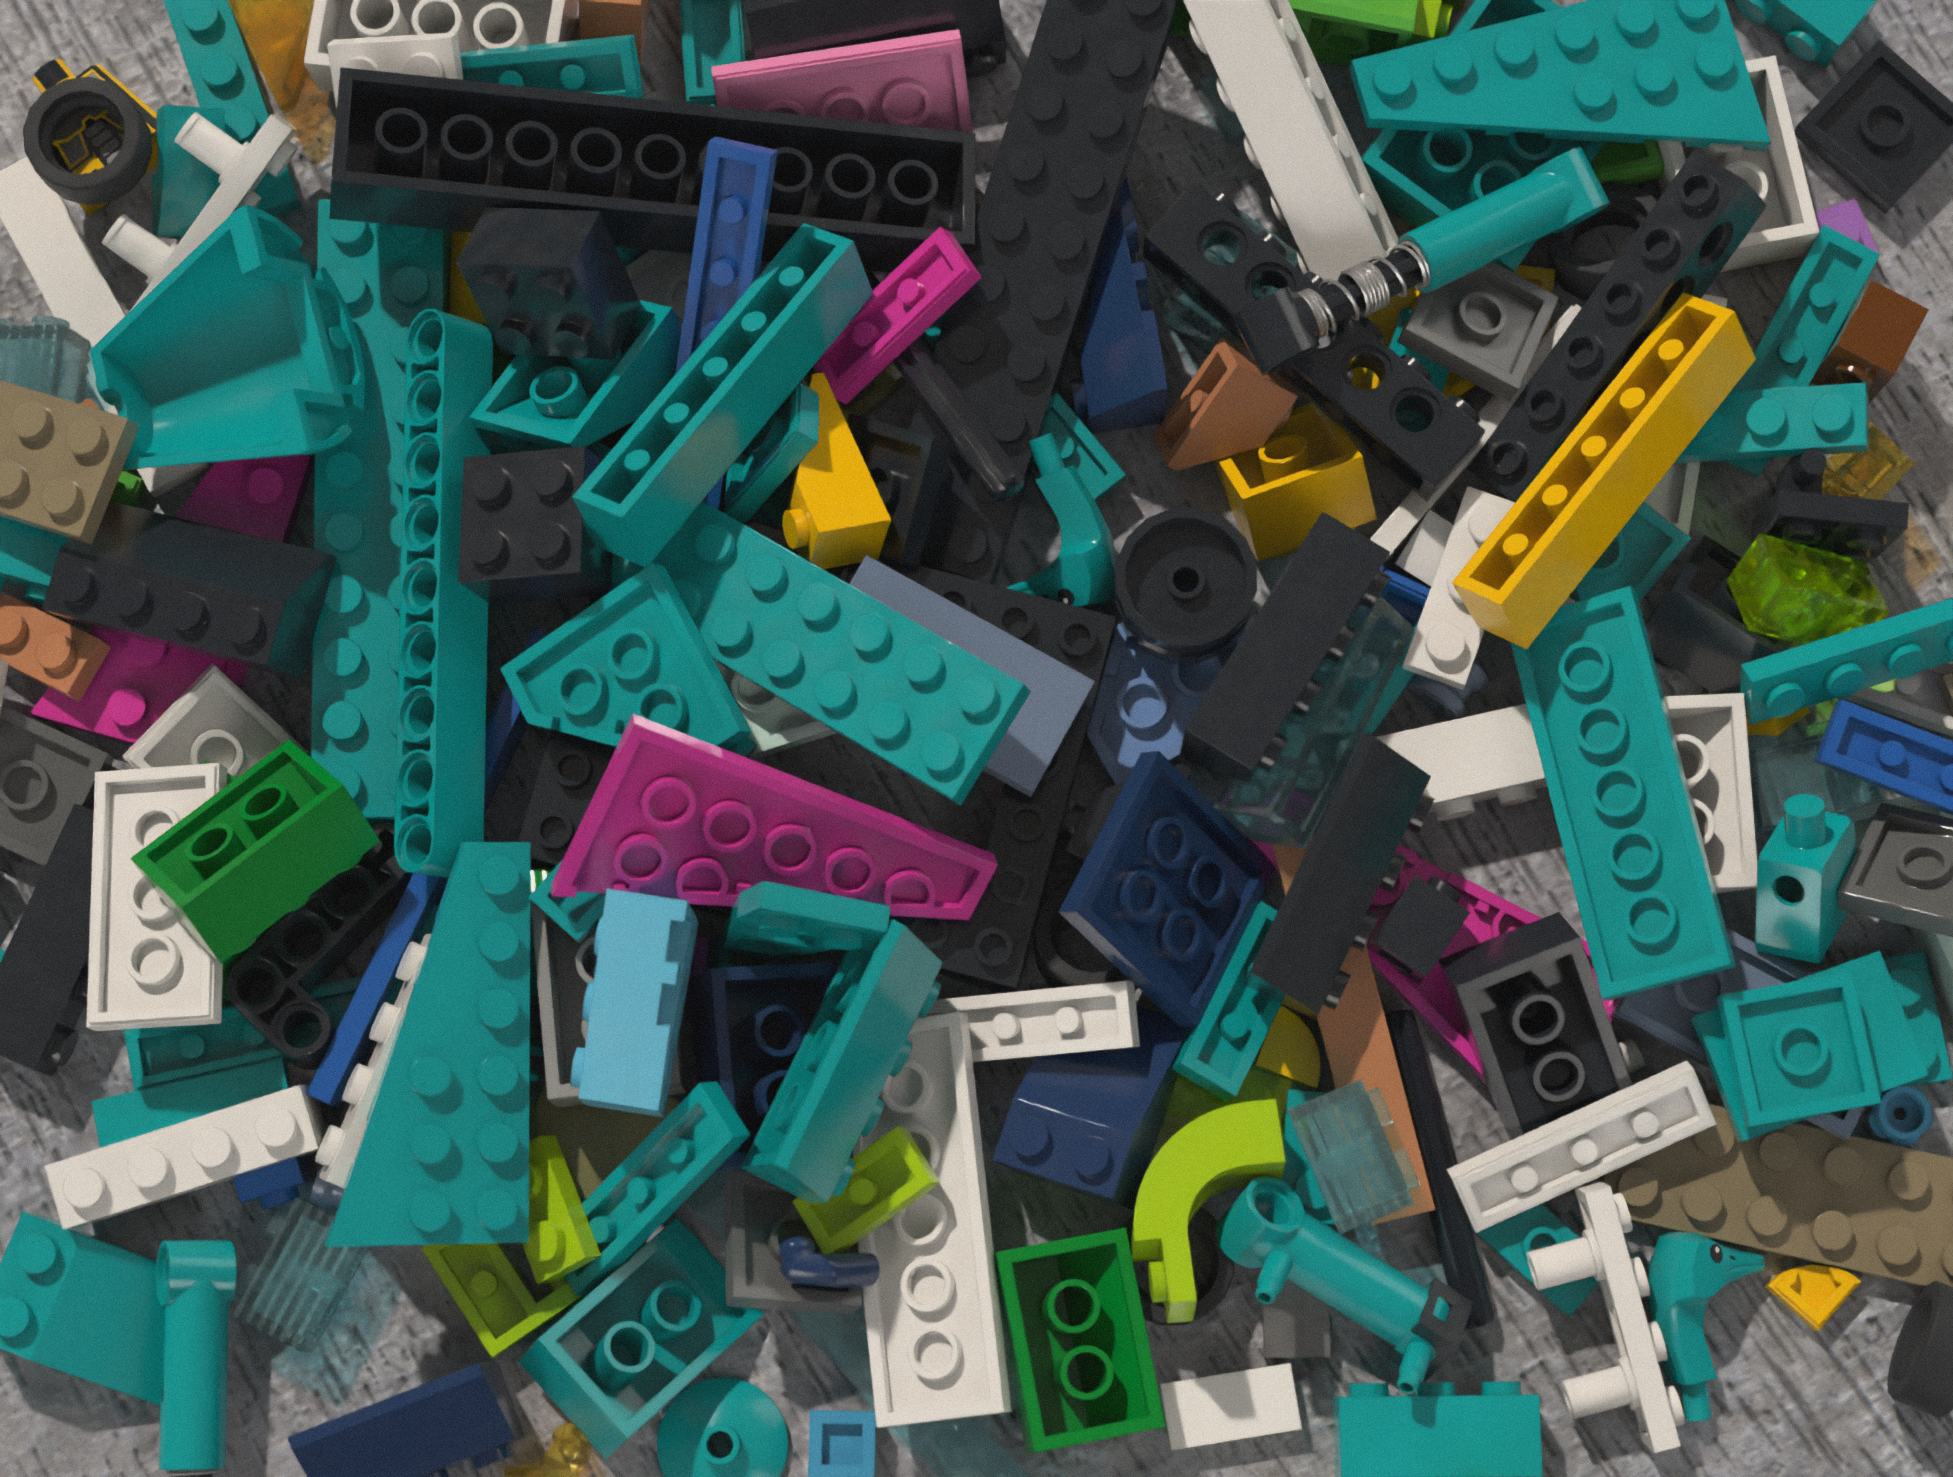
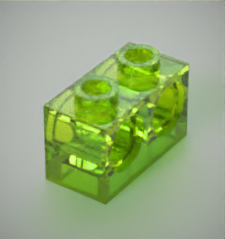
[1726,533,1890,645]

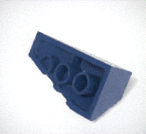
[1069,175,1168,434]

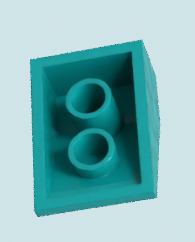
[469,300,682,448]
[0,1211,162,1405]
[518,1217,765,1460]

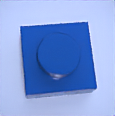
[233,1157,315,1210]

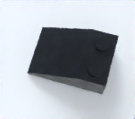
[1438,912,1632,1140]

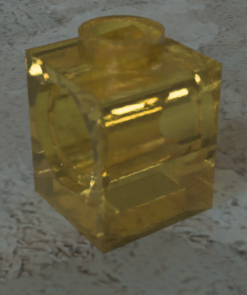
[1822,420,1916,500]

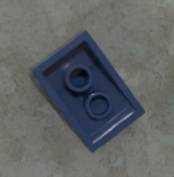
[992,1006,1192,1210]

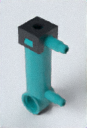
[1215,1176,1474,1394]

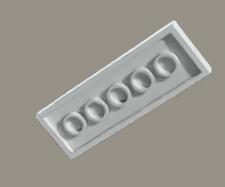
[853,1012,1012,1428]

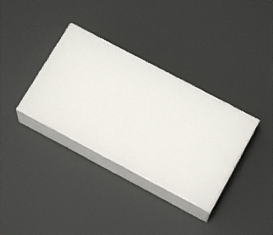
[1160,1363,1302,1451]

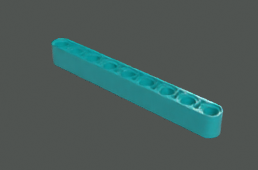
[394,309,493,878]

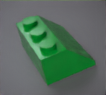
[130,739,380,964]
[994,1227,1165,1453]

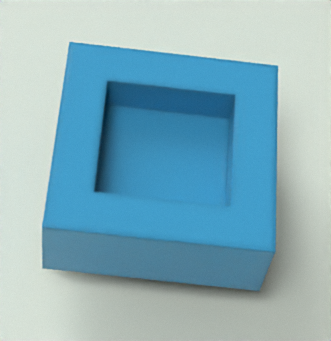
[808,1410,877,1477]

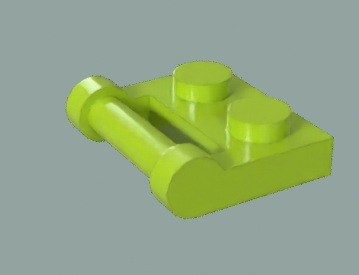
[421,1243,589,1358]

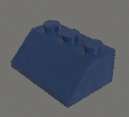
[288,1363,525,1477]

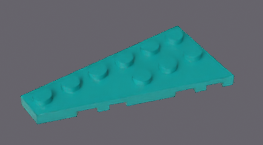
[1349,0,1771,151]
[323,842,531,1247]

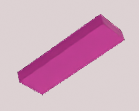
[813,227,982,404]

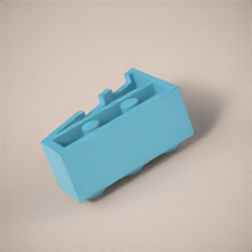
[571,888,699,1118]

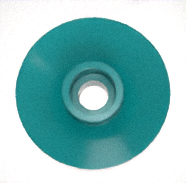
[657,1378,789,1477]

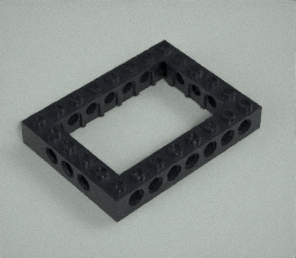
[518,521,1116,993]

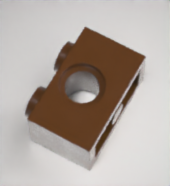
[1811,280,1929,403]

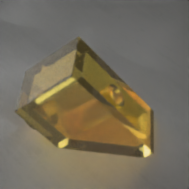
[227,0,314,114]

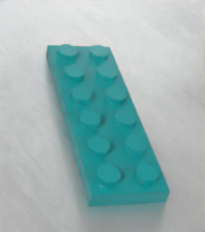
[1510,586,1736,1001]

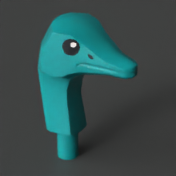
[1006,433,1116,609]
[1647,1232,1766,1421]

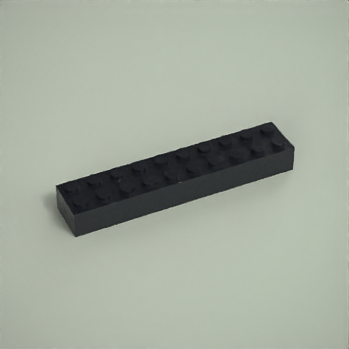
[330,67,976,273]

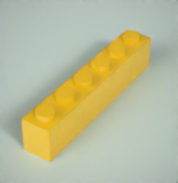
[1452,292,1756,650]

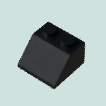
[1645,535,1812,695]

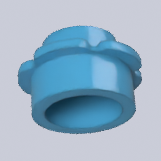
[1868,1086,1933,1147]

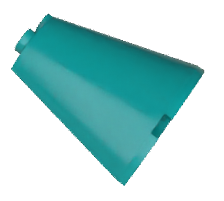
[89,205,365,470]

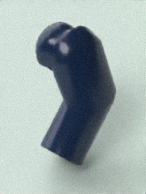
[779,1236,880,1288]

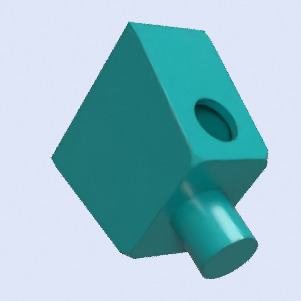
[1755,794,1857,964]

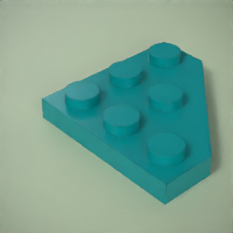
[500,562,752,750]

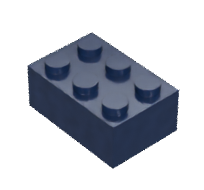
[689,962,854,1174]

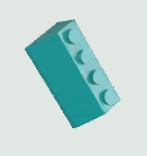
[741,919,943,1204]

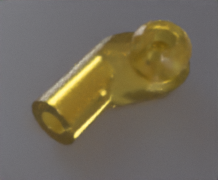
[504,1423,591,1477]

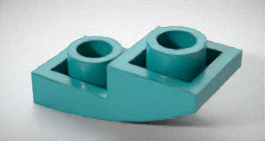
[151,105,225,239]

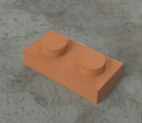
[0,592,111,702]

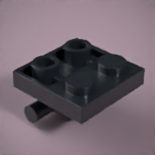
[1751,449,1909,565]

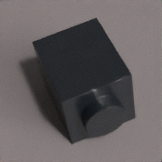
[1367,875,1470,984]

